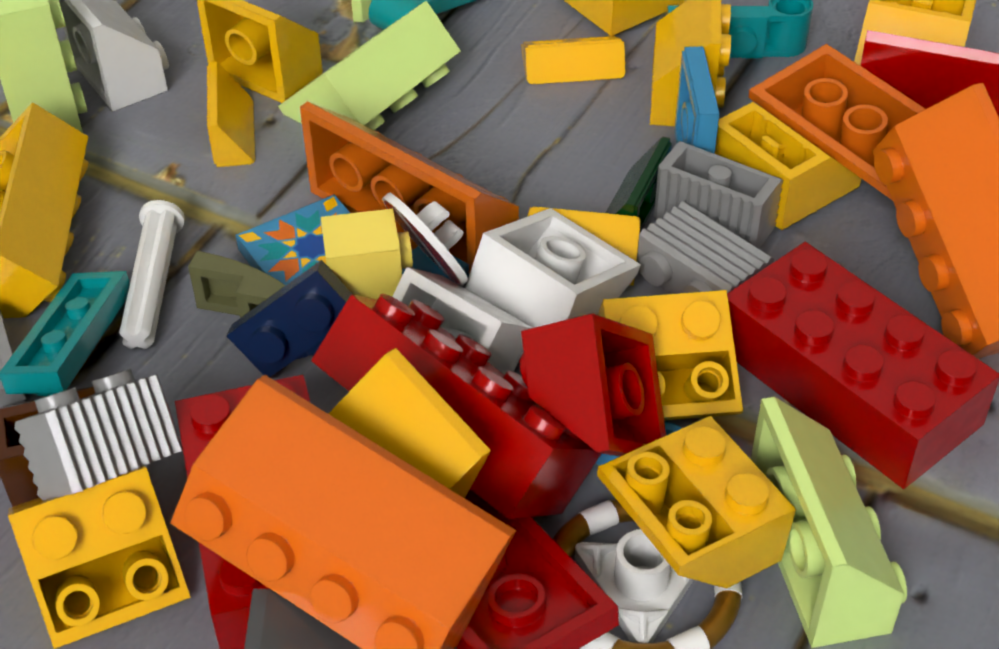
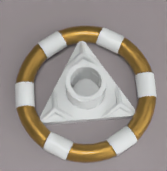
[553,499,742,649]

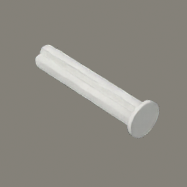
[119,200,185,349]

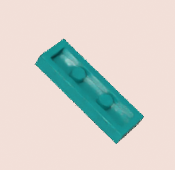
[0,271,130,396]

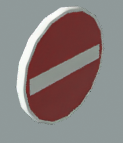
[382,192,469,286]

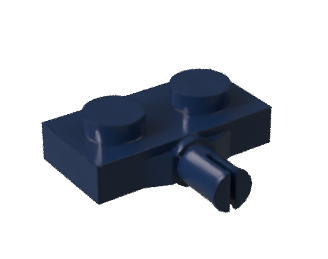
[226,260,353,380]

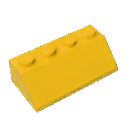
[0,102,89,318]

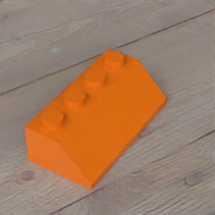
[748,44,925,200]
[872,83,999,359]
[300,101,519,274]
[170,375,516,649]

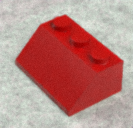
[860,30,999,117]

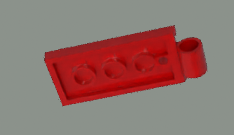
[456,489,619,649]

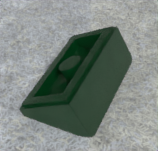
[606,136,672,232]

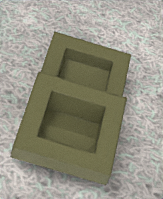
[188,251,286,318]

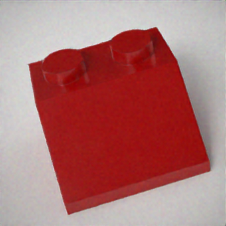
[520,313,666,457]

